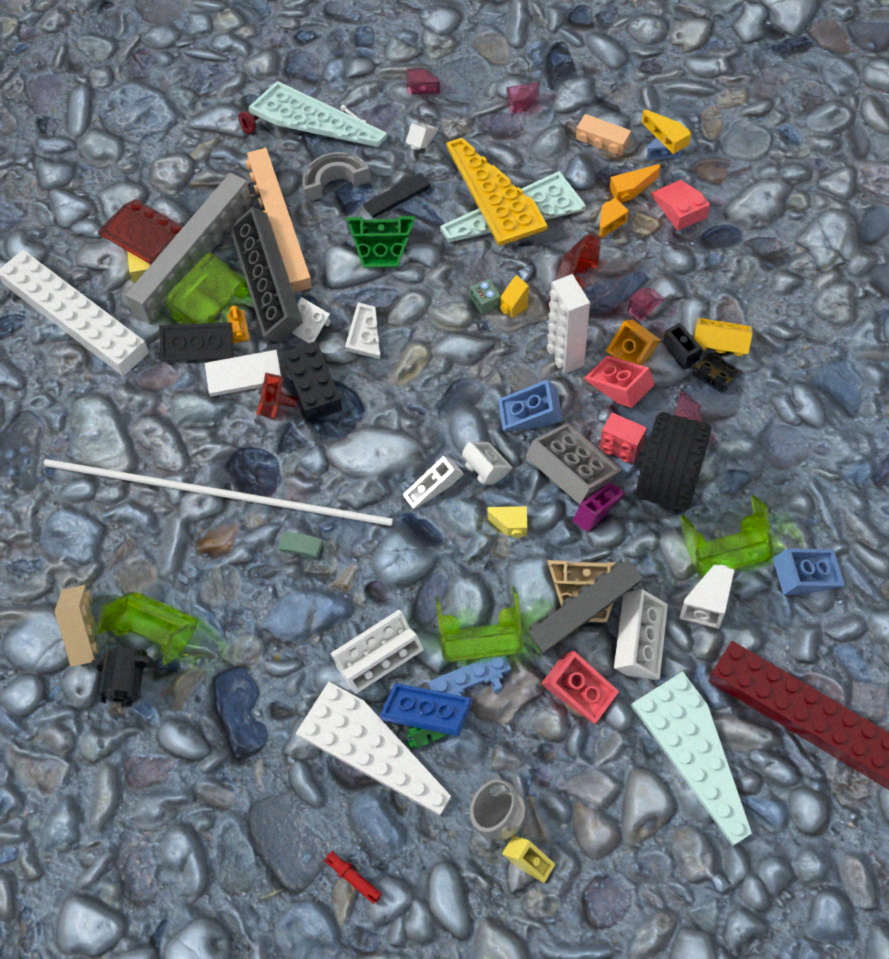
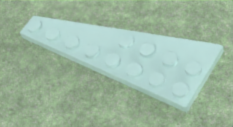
[440,171,586,242]

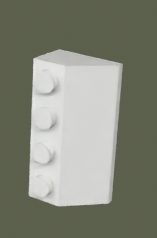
[614,589,668,680]

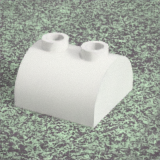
[462,441,513,485]

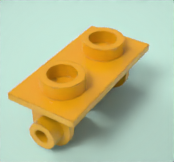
[227,306,250,343]

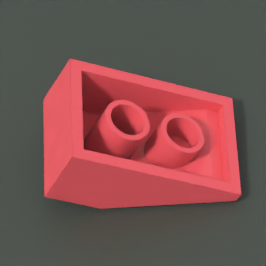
[651,180,710,231]
[585,355,655,408]
[541,651,619,724]

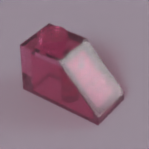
[407,68,440,95]
[506,82,539,114]
[627,288,665,321]

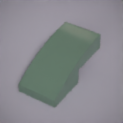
[278,532,324,558]

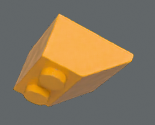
[606,320,661,365]

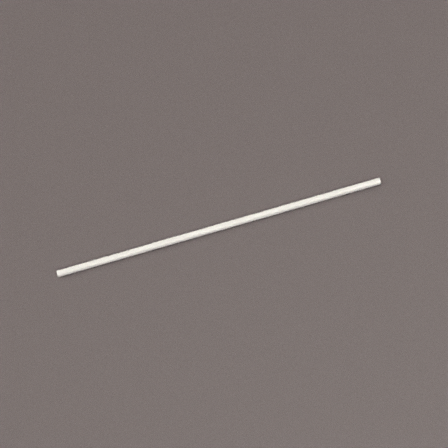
[44,459,393,526]

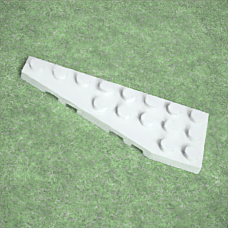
[296,682,451,817]

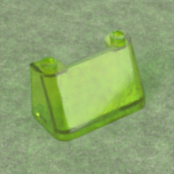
[166,253,249,324]

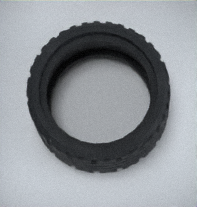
[636,412,712,511]

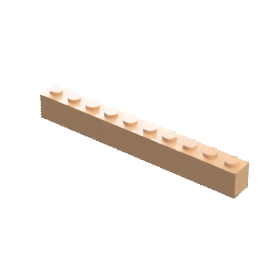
[246,148,312,293]

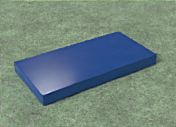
[380,683,473,736]

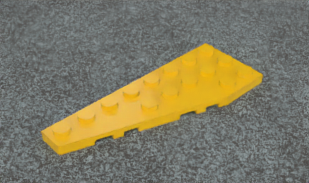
[446,138,547,246]

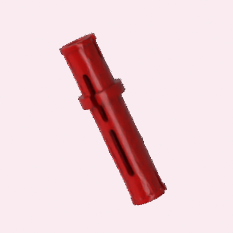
[324,851,382,905]

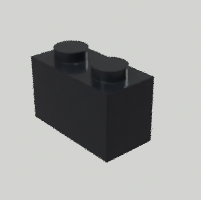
[663,323,702,368]

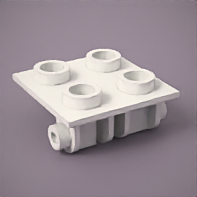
[292,297,331,343]

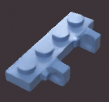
[428,651,511,696]

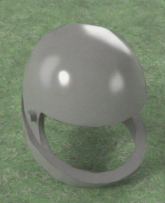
[470,779,527,841]

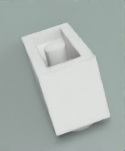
[406,123,438,150]

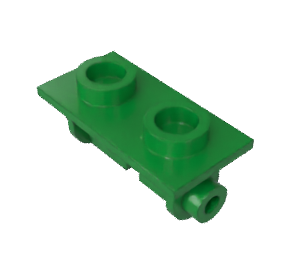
[404,727,447,749]

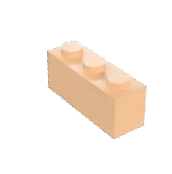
[576,114,631,156]

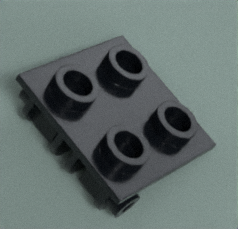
[693,353,742,392]

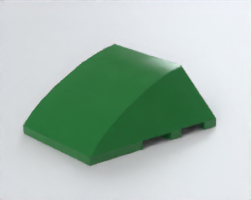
[346,216,416,268]

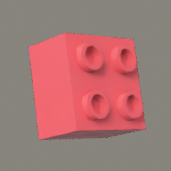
[600,412,647,464]

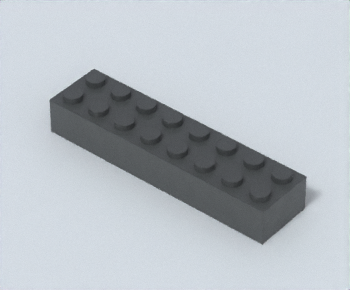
[230,207,303,343]

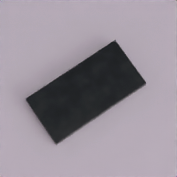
[159,322,234,362]

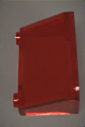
[548,234,602,309]

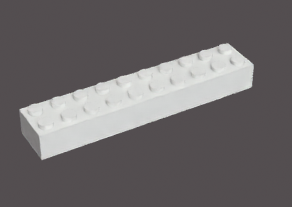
[0,250,149,377]

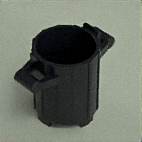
[91,647,157,707]

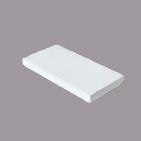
[205,350,282,397]

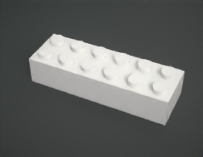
[547,274,590,374]

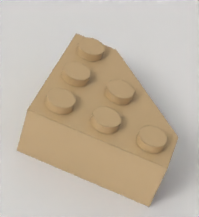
[54,585,99,667]

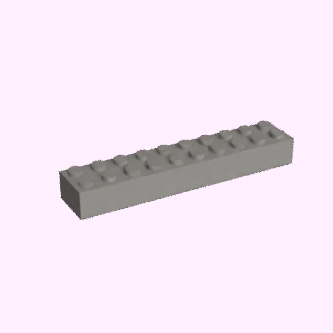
[125,173,252,324]

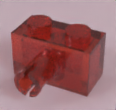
[256,372,298,419]

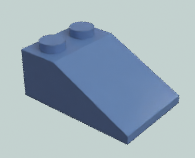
[498,380,563,432]
[773,548,845,595]

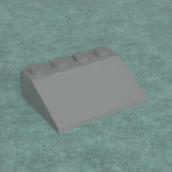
[525,423,622,504]

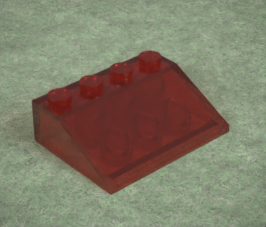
[98,199,184,264]

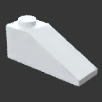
[403,456,464,509]

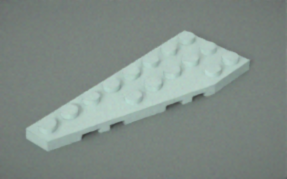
[249,81,387,147]
[631,672,752,846]

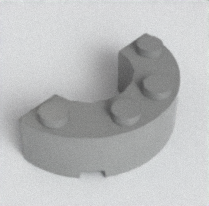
[303,152,371,203]

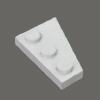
[345,303,380,359]

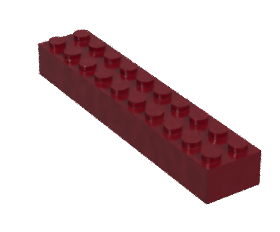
[708,641,889,790]

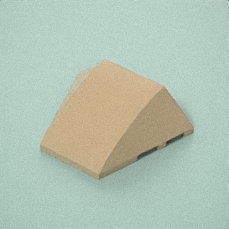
[547,560,616,623]

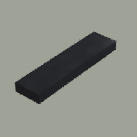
[364,173,430,218]

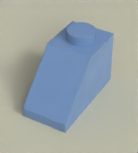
[646,138,682,160]

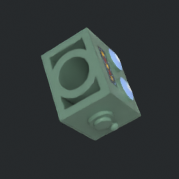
[470,278,501,315]

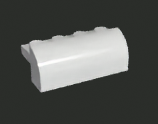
[330,610,424,694]

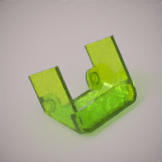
[680,495,773,578]
[435,586,524,662]
[95,592,198,665]

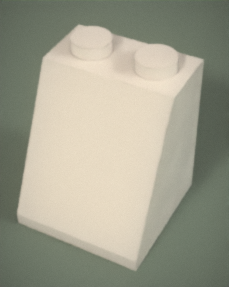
[679,565,734,629]

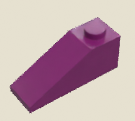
[573,482,625,532]

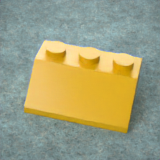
[694,317,753,356]

